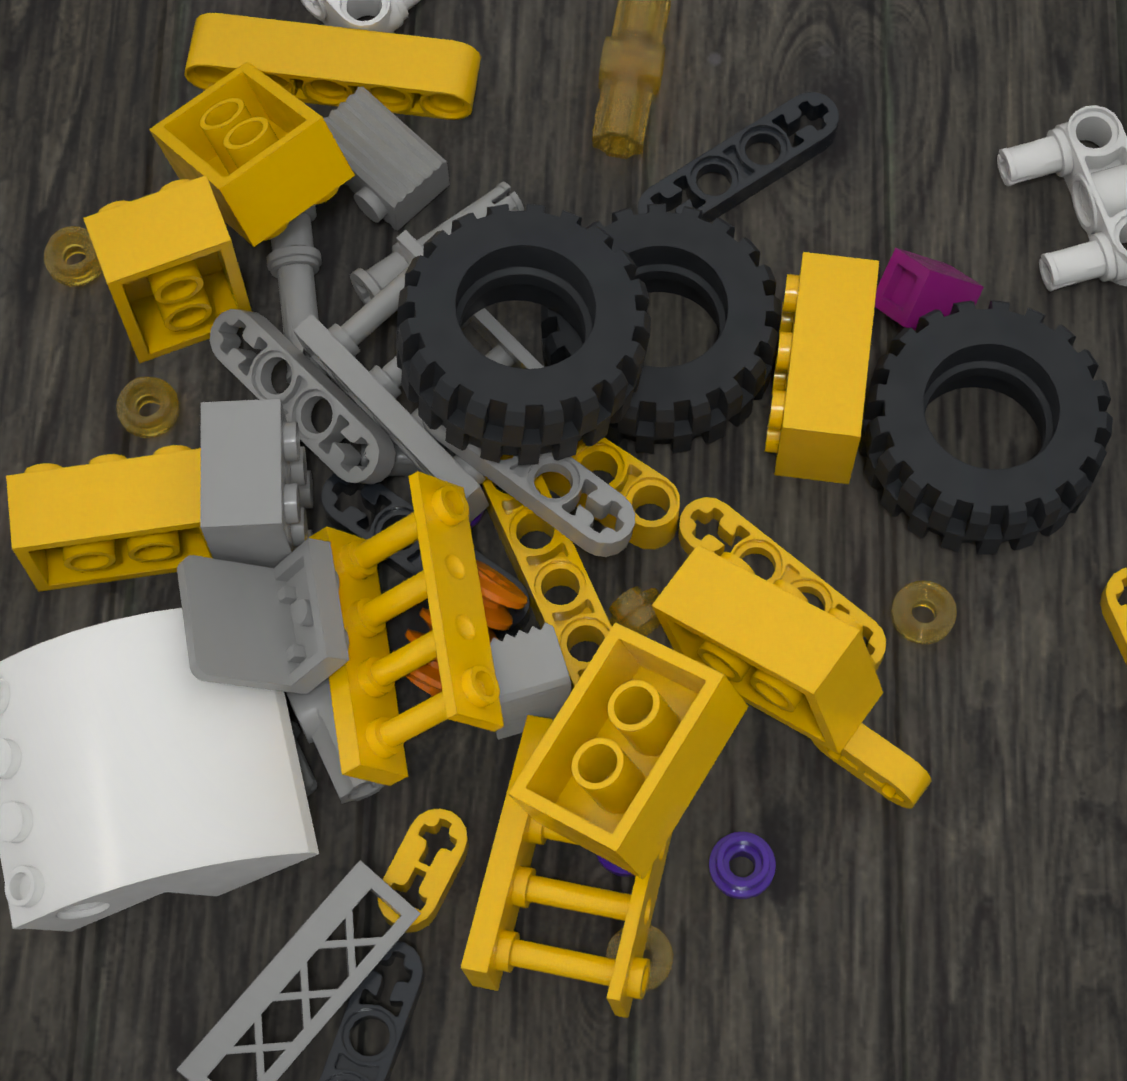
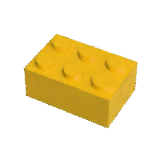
[149,61,355,247]
[83,175,252,364]
[765,252,879,484]
[6,445,213,592]
[651,545,884,754]
[508,622,749,880]

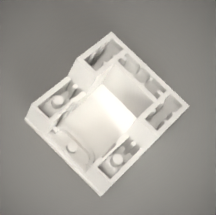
[0,608,319,932]

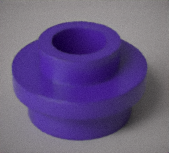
[709,832,776,899]

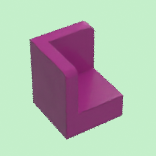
[875,248,984,330]

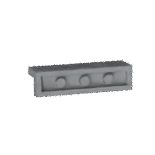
[176,860,421,1081]

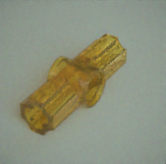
[592,0,671,159]

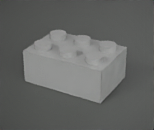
[200,399,313,568]

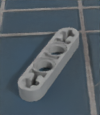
[210,309,396,484]
[422,420,635,557]

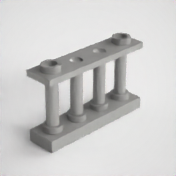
[293,230,544,522]

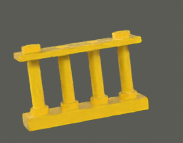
[309,471,504,786]
[461,715,672,1018]

